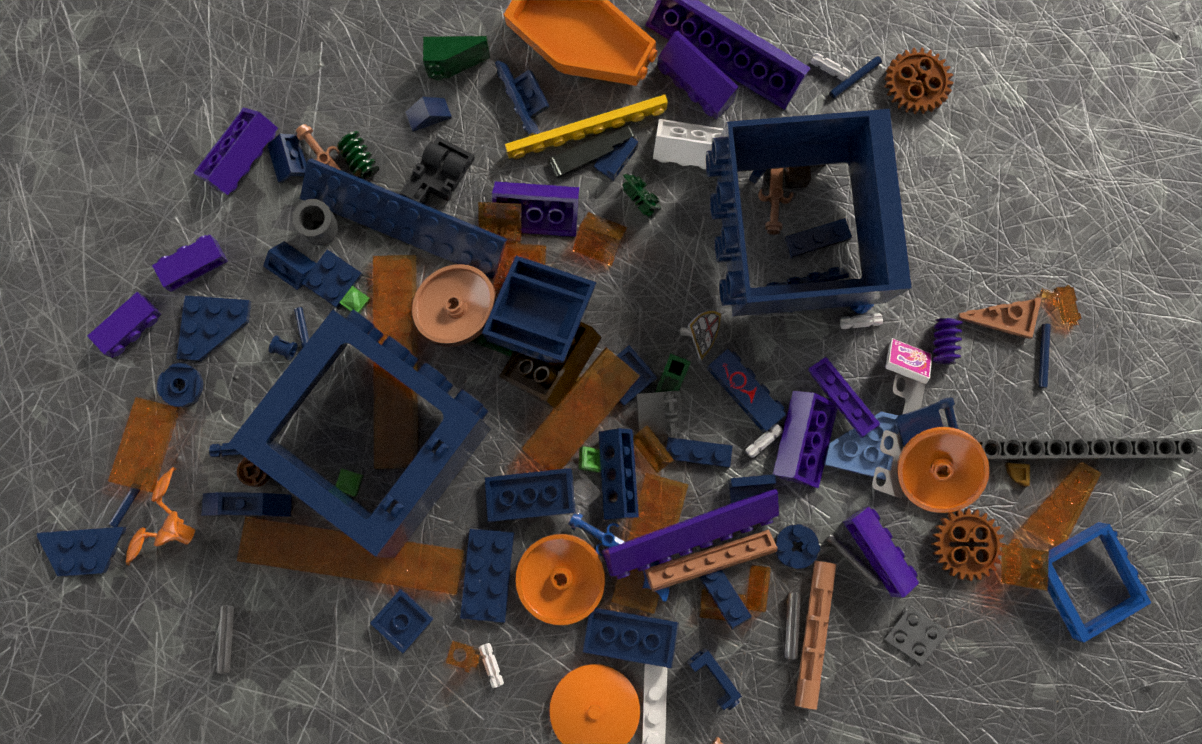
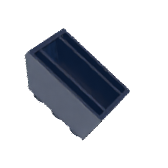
[482,256,597,363]

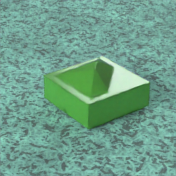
[339,286,371,314]
[578,446,601,473]
[336,469,364,496]

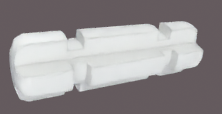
[810,53,850,81]
[840,313,883,329]
[745,424,783,458]
[479,643,504,688]

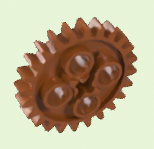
[884,47,954,114]
[931,508,1006,581]

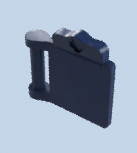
[896,397,958,448]

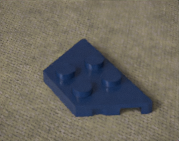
[37,527,126,576]

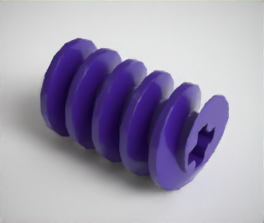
[933,318,962,365]

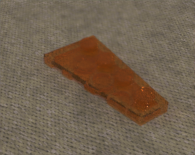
[1021,462,1102,547]

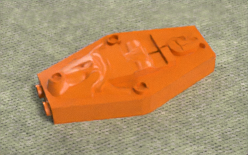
[503,0,658,86]

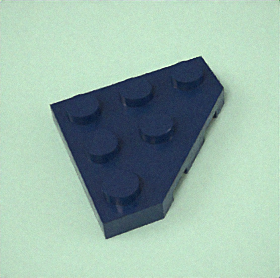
[177,295,251,362]

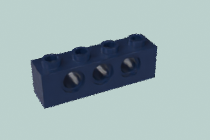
[598,428,639,520]

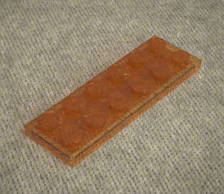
[521,347,640,470]
[611,473,689,614]

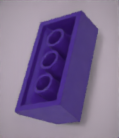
[657,31,738,120]
[193,107,278,195]
[492,181,579,237]
[773,391,838,488]
[842,507,919,598]

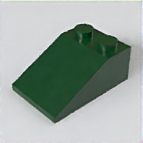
[423,36,490,80]

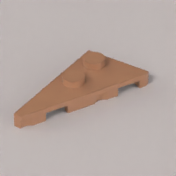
[957,298,1041,339]

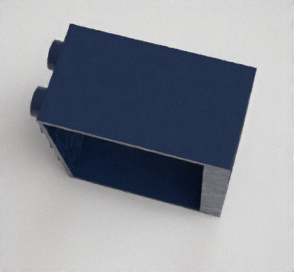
[706,109,912,317]
[228,309,491,558]

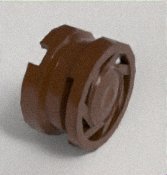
[237,457,270,487]

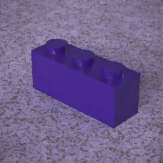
[152,235,228,292]
[87,292,162,358]

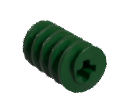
[337,131,380,179]

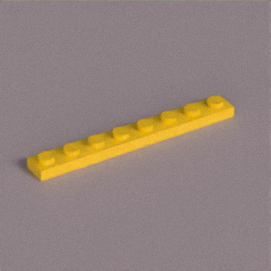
[505,95,668,159]

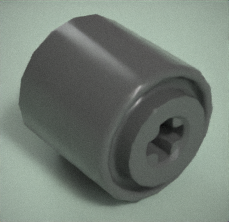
[292,199,338,245]

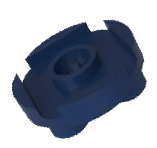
[157,363,203,407]
[775,524,820,569]

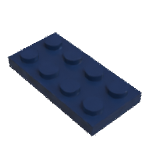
[485,468,576,522]
[460,529,514,623]
[583,608,679,668]

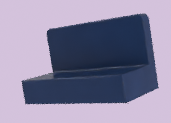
[268,134,307,183]
[594,137,639,181]
[263,241,316,290]
[728,474,776,504]

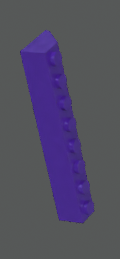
[645,0,811,110]
[602,489,779,579]

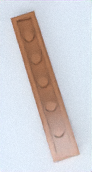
[645,529,778,592]

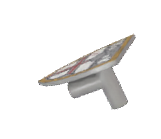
[680,311,721,360]

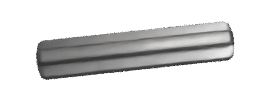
[785,592,801,660]
[216,605,234,674]

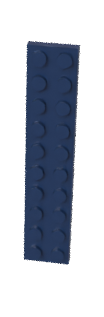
[300,158,507,279]

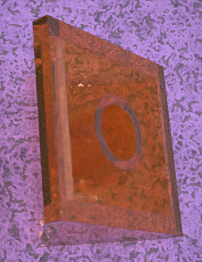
[573,212,627,266]

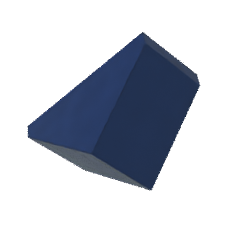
[406,97,452,132]

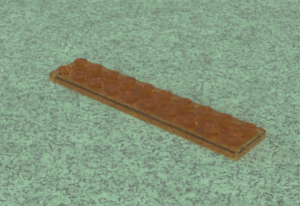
[373,255,419,469]
[237,517,464,595]

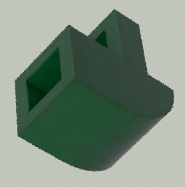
[655,353,691,392]

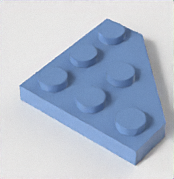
[824,412,899,480]

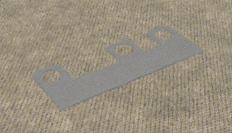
[872,373,926,499]

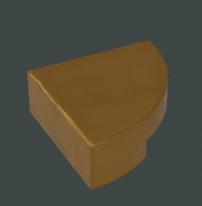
[1006,463,1030,487]

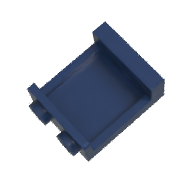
[686,648,742,710]

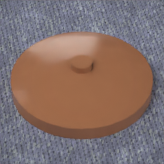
[412,264,497,347]

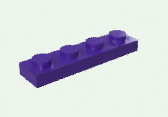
[808,357,880,438]

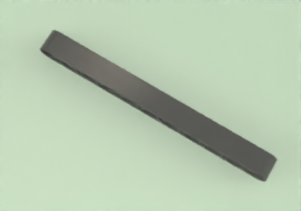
[976,438,1198,461]

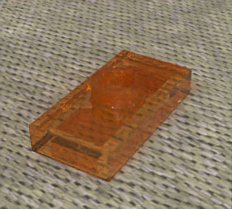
[633,426,674,473]

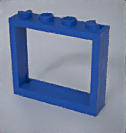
[1032,522,1151,643]

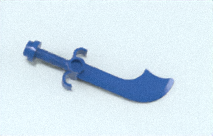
[568,513,670,601]

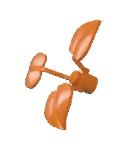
[126,467,195,565]

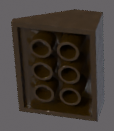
[499,322,602,411]

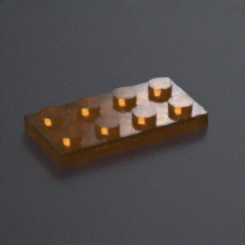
[108,397,180,493]

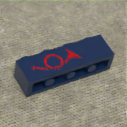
[707,349,786,434]

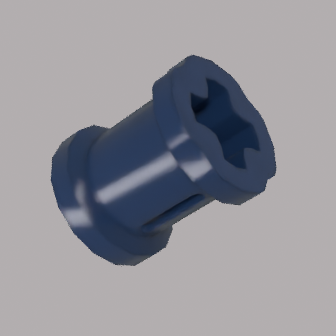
[268,335,298,361]

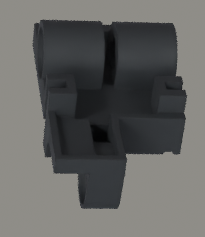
[400,136,475,205]

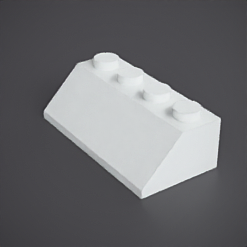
[653,119,723,169]

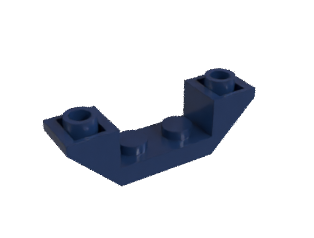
[201,492,292,517]

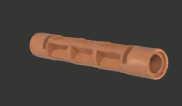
[794,561,837,709]

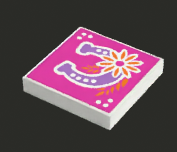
[885,338,932,384]

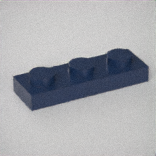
[784,218,852,258]
[665,437,733,468]
[699,570,752,630]

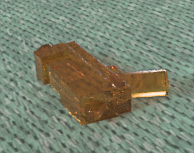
[1040,285,1082,326]

